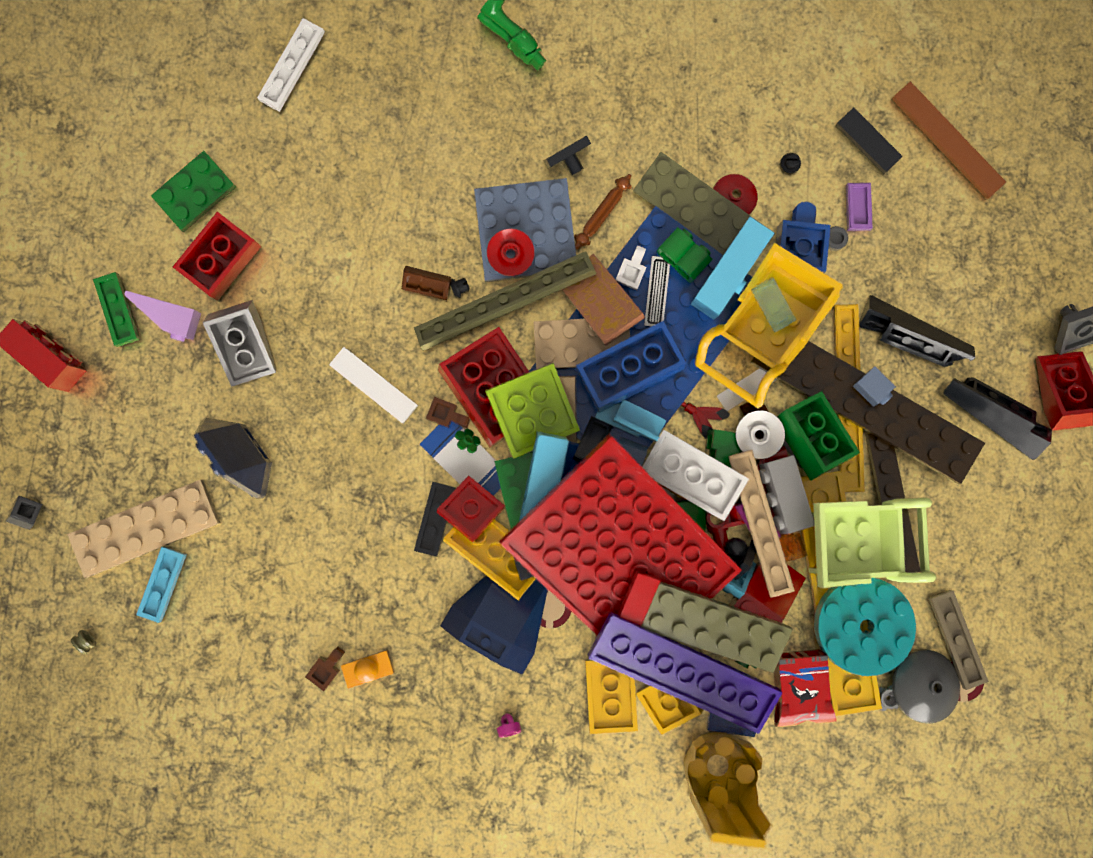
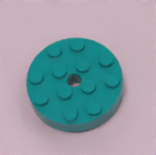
[814,578,916,676]

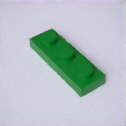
[93,272,140,347]

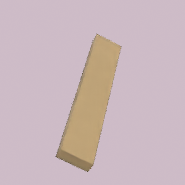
[728,450,795,598]

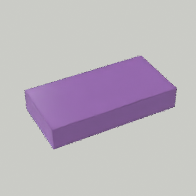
[846,183,873,231]

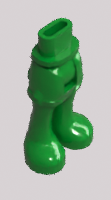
[477,0,547,71]

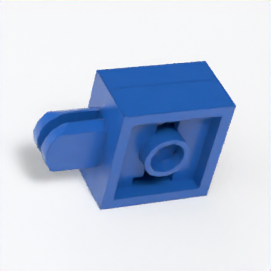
[776,202,831,273]

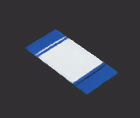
[420,422,501,496]

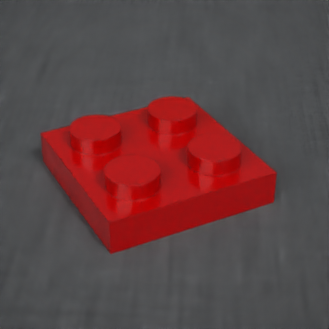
[437,475,505,542]

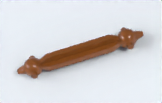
[574,174,632,250]

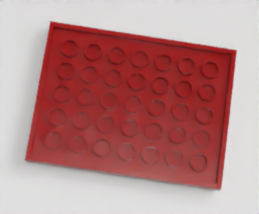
[499,434,742,639]

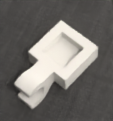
[616,245,646,290]

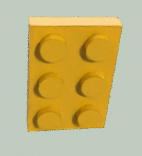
[585,659,638,734]

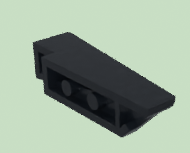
[859,295,975,367]
[943,377,1052,460]

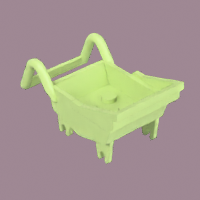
[808,498,936,588]

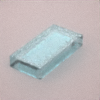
[751,277,796,332]

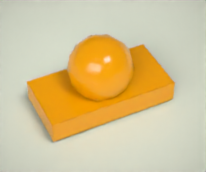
[341,650,395,689]

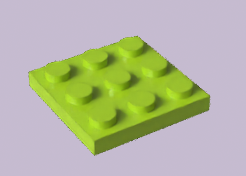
[485,363,580,459]

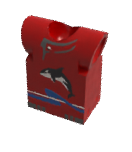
[774,649,836,727]

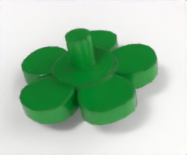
[455,429,481,453]

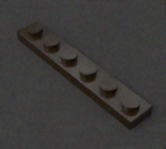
[865,434,921,573]

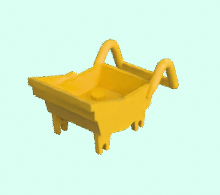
[695,243,843,408]

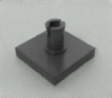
[1054,304,1093,355]

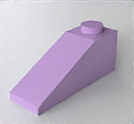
[124,291,201,342]

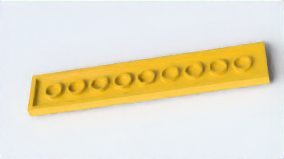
[801,471,882,716]

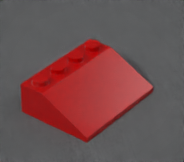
[438,327,529,448]

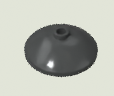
[892,650,960,724]

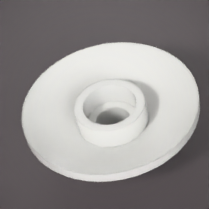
[736,411,785,459]

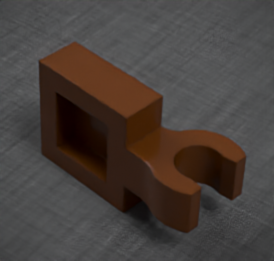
[426,397,471,428]
[305,646,345,691]

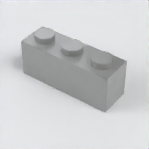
[759,455,815,534]

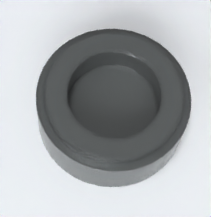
[828,226,848,251]

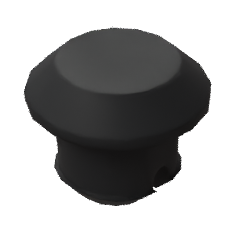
[780,153,801,174]
[450,278,470,298]

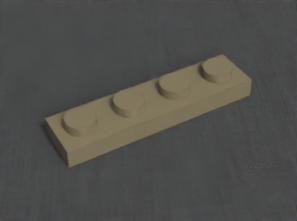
[928,590,989,690]

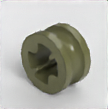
[71,630,96,654]

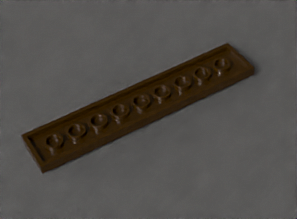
[751,341,985,485]

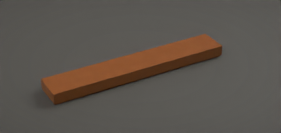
[892,81,1006,200]

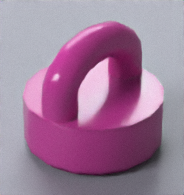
[496,713,522,738]

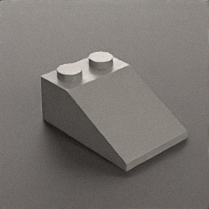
[203,300,276,387]

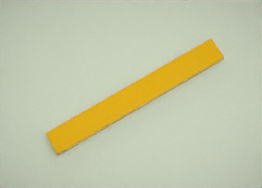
[833,304,865,492]

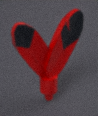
[681,402,730,439]

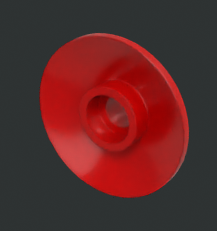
[713,174,758,215]
[487,229,534,276]

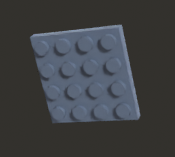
[474,178,576,282]

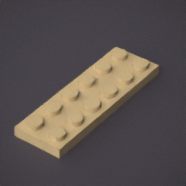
[67,480,220,578]

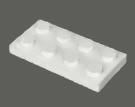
[642,430,749,521]

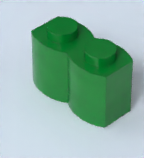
[656,227,713,283]

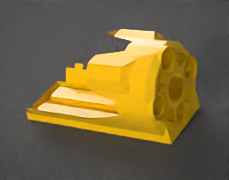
[683,731,772,849]

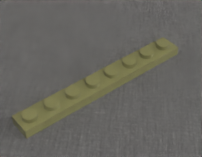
[414,251,596,351]

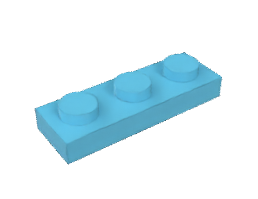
[136,546,187,623]

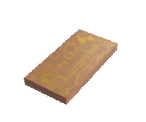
[561,254,645,346]

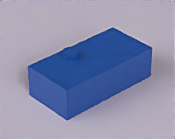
[576,321,686,413]

